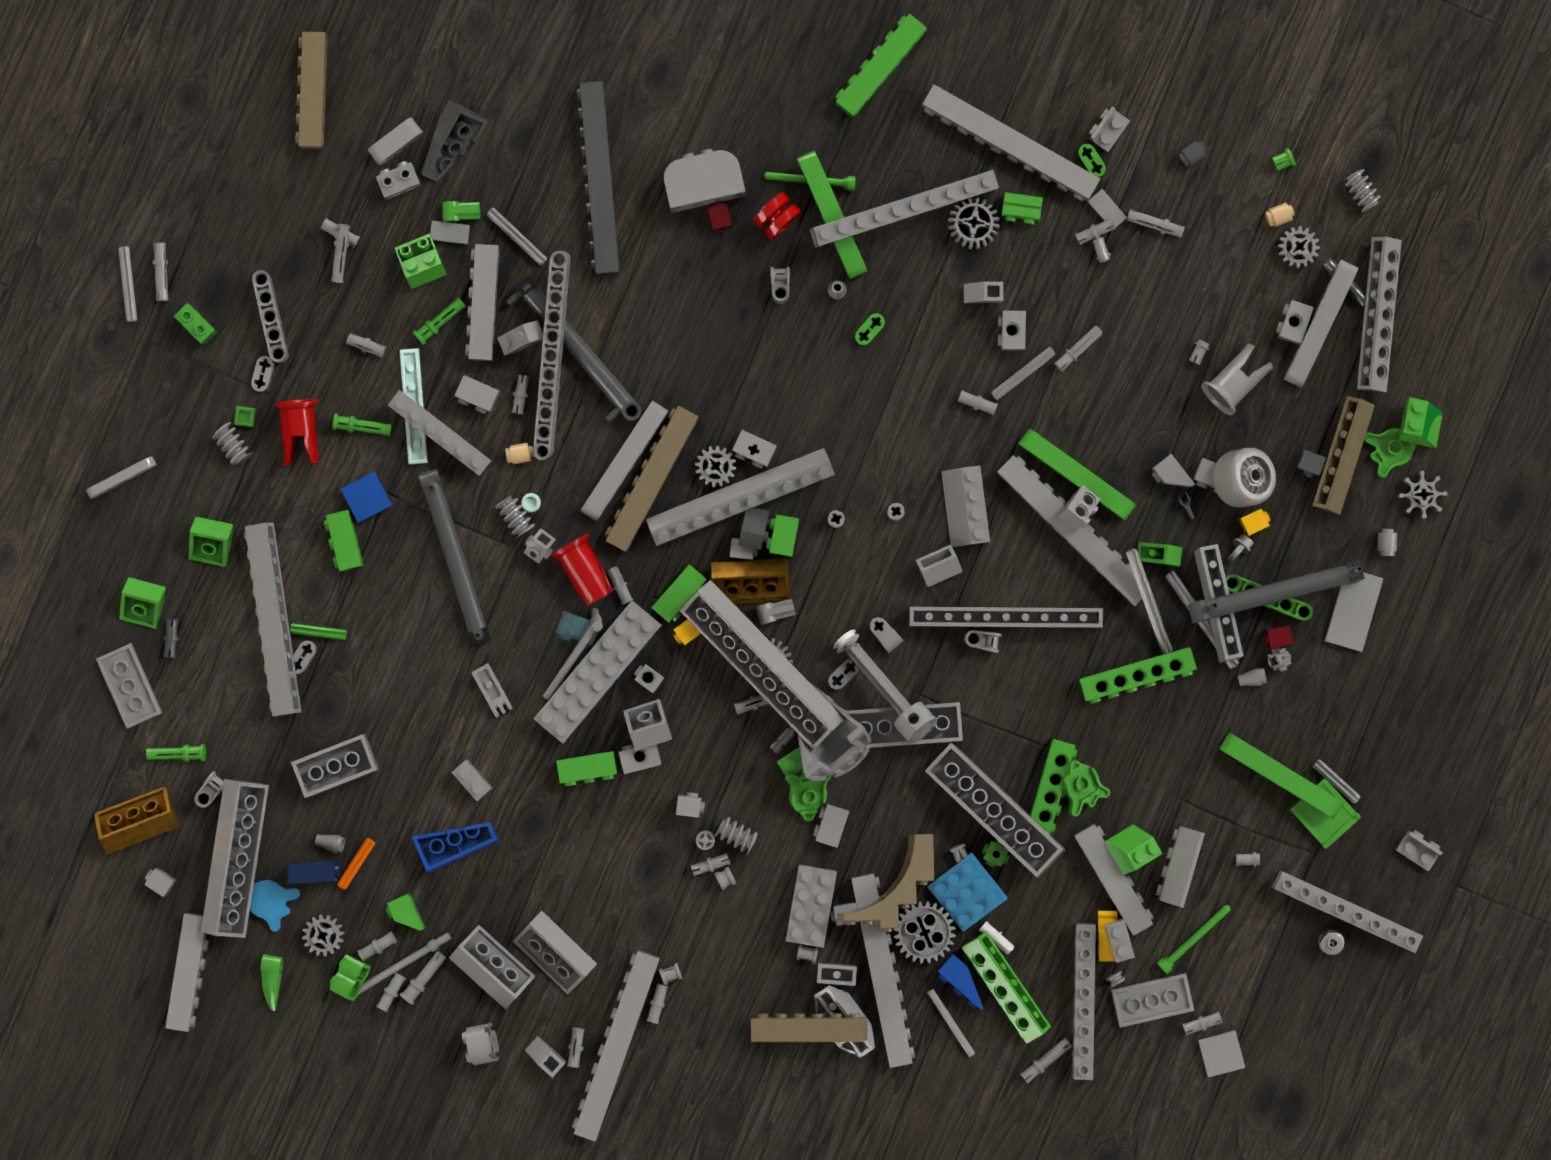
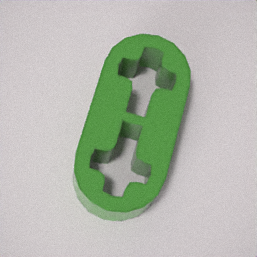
[1078,144,1106,178]
[855,313,885,346]

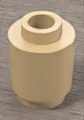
[1265,203,1295,227]
[505,442,534,464]

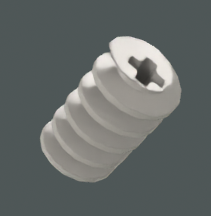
[1344,169,1381,213]
[212,422,253,465]
[495,495,535,538]
[714,817,757,855]

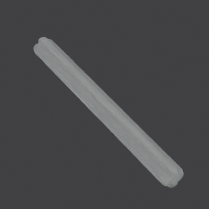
[1126,549,1172,654]
[1165,571,1239,669]

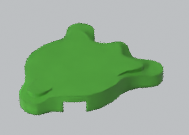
[1364,428,1417,478]
[1063,760,1110,817]
[785,773,832,821]

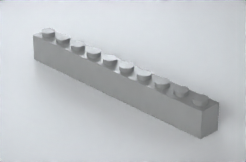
[922,85,1100,201]
[810,170,999,248]
[646,448,835,546]
[996,455,1150,606]
[244,523,301,716]
[909,607,1103,628]
[851,873,915,1068]
[572,950,660,1141]

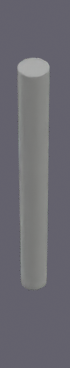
[927,989,975,1057]

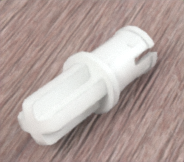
[979,921,1014,954]

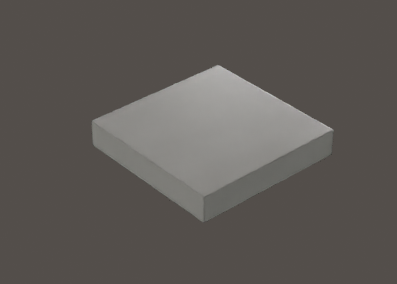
[1198,1030,1245,1077]

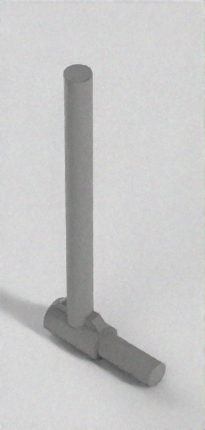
[543,608,603,700]

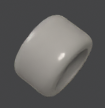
[1213,447,1276,508]

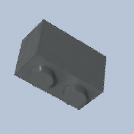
[739,507,771,550]

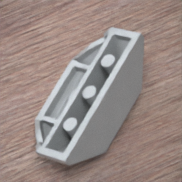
[814,985,875,1058]

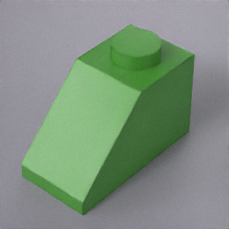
[1137,542,1183,566]
[386,893,425,931]

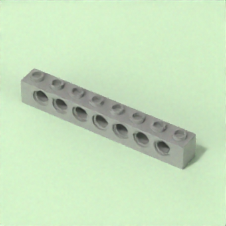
[1357,237,1402,392]
[1272,871,1423,953]
[1072,923,1096,1080]

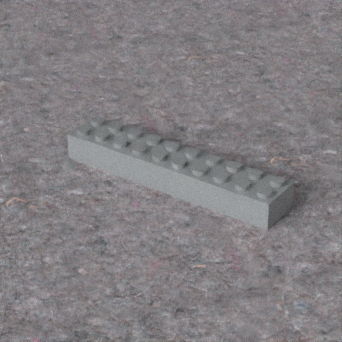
[680,580,845,750]

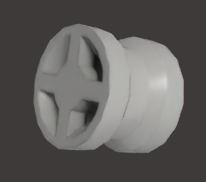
[696,830,715,850]
[715,866,737,890]

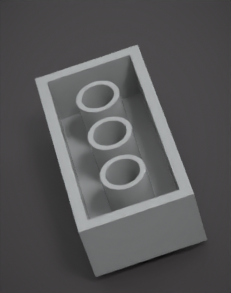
[291,734,379,798]
[786,864,837,948]

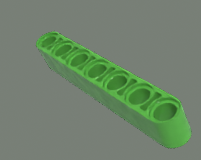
[797,151,867,279]
[1018,428,1136,521]
[1219,733,1343,819]

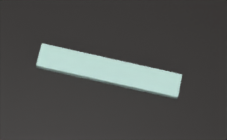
[400,348,428,464]

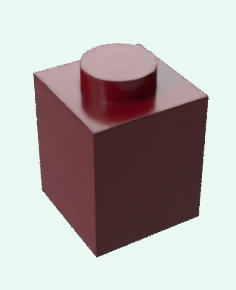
[708,201,732,232]
[1263,625,1293,649]

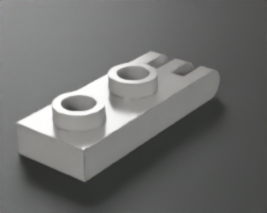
[471,663,513,718]

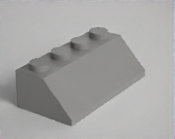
[941,466,990,547]
[1155,826,1205,908]
[512,911,597,995]
[449,925,535,1009]

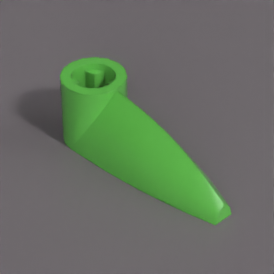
[261,954,283,1011]

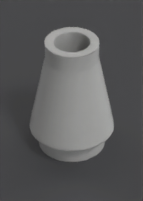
[828,280,847,299]
[1238,667,1267,686]
[315,834,345,853]

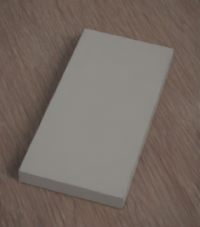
[1325,572,1383,652]
[96,643,162,729]
[1111,973,1195,1028]

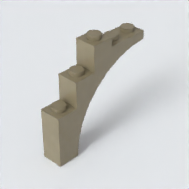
[837,834,934,932]

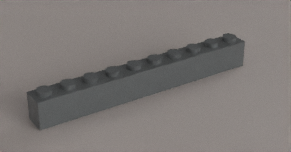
[577,81,620,275]

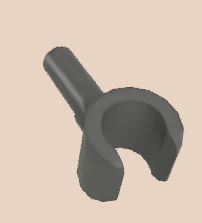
[1178,492,1194,520]

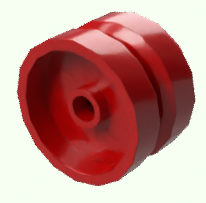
[753,192,801,240]

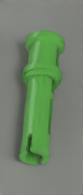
[413,298,466,345]
[332,413,392,436]
[146,744,206,762]

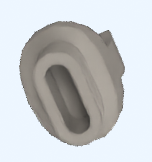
[1227,533,1254,563]

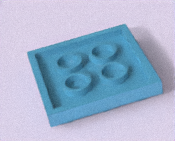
[927,853,1008,932]

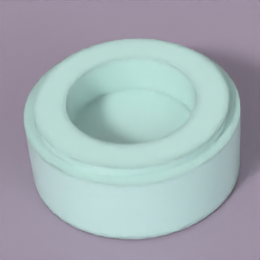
[521,493,541,512]

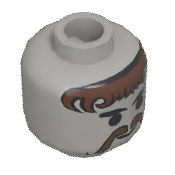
[1318,929,1345,955]

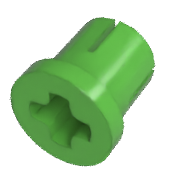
[1272,148,1296,171]

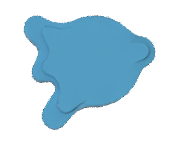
[250,880,300,932]

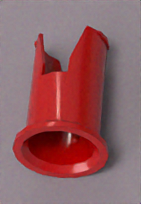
[274,399,320,465]
[550,533,613,606]

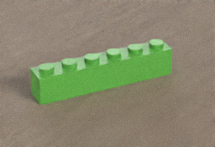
[835,14,927,118]

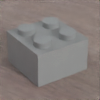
[623,699,672,751]

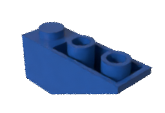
[937,953,983,1010]

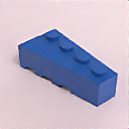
[412,822,500,873]

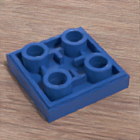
[341,471,393,523]

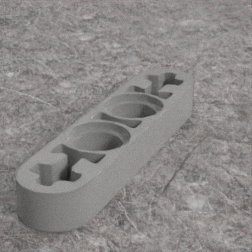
[86,456,157,499]

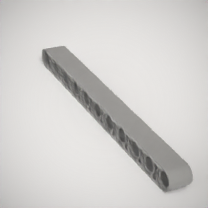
[533,251,571,460]

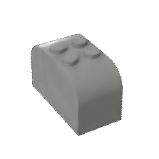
[664,149,746,213]

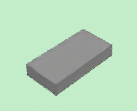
[1088,189,1127,231]
[430,221,470,245]

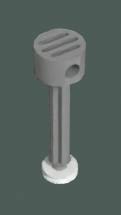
[833,630,937,744]

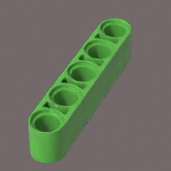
[1226,574,1313,621]

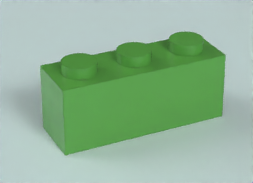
[324,510,364,572]
[651,564,707,623]
[556,751,618,786]

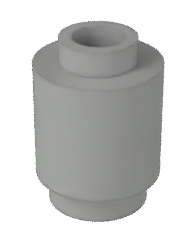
[1377,529,1397,556]

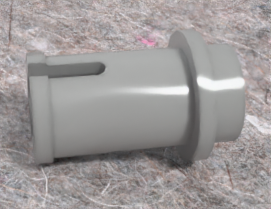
[1092,237,1111,263]
[1189,340,1209,365]
[1236,852,1260,867]

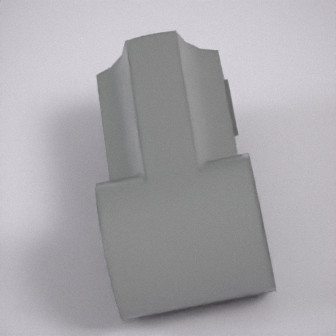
[755,599,796,625]

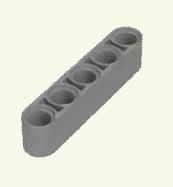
[252,270,289,364]

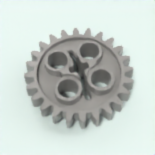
[893,901,956,964]

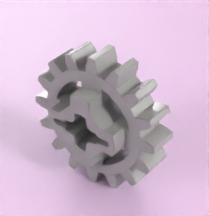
[1277,226,1320,268]
[695,446,736,487]
[302,914,345,956]

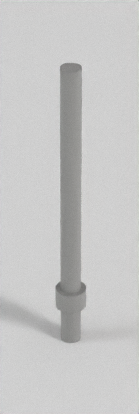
[358,932,452,995]

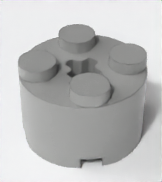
[462,1023,499,1065]

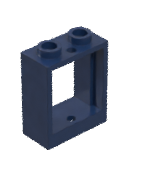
[287,860,342,884]

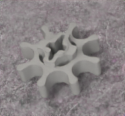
[1398,471,1448,519]

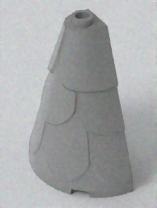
[798,682,871,781]

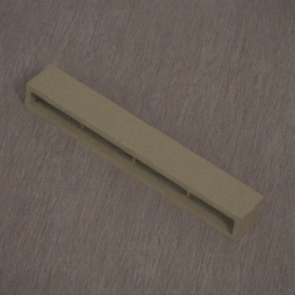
[604,406,699,552]

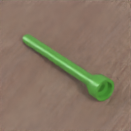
[764,172,856,192]
[1157,905,1230,974]

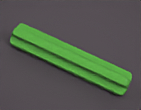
[290,623,347,640]

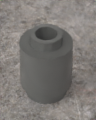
[1178,140,1207,167]

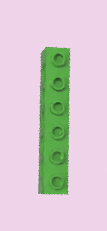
[1078,647,1197,704]
[1030,739,1078,835]
[962,931,1051,1044]

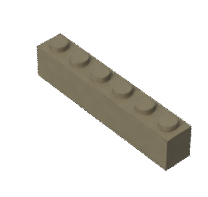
[295,32,328,149]
[1312,396,1375,515]
[751,1013,868,1042]

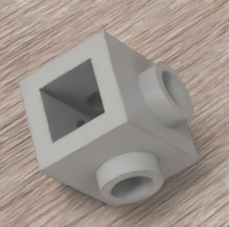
[523,528,556,564]

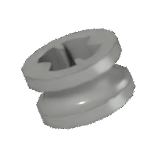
[1106,970,1125,987]

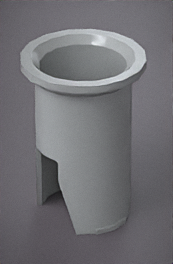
[1201,344,1273,415]

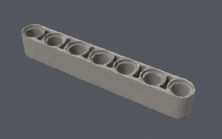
[1284,260,1358,388]
[581,401,669,522]

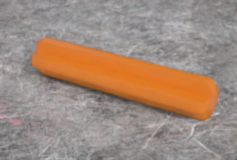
[337,838,375,890]

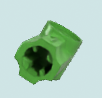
[442,201,480,223]

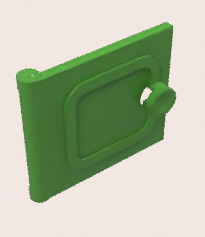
[1290,778,1361,849]

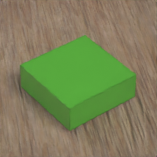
[234,406,256,428]

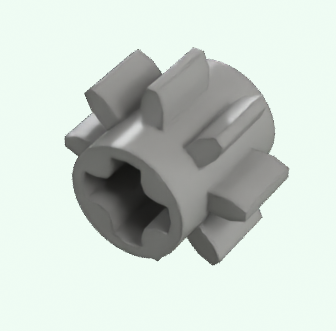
[1267,647,1292,671]

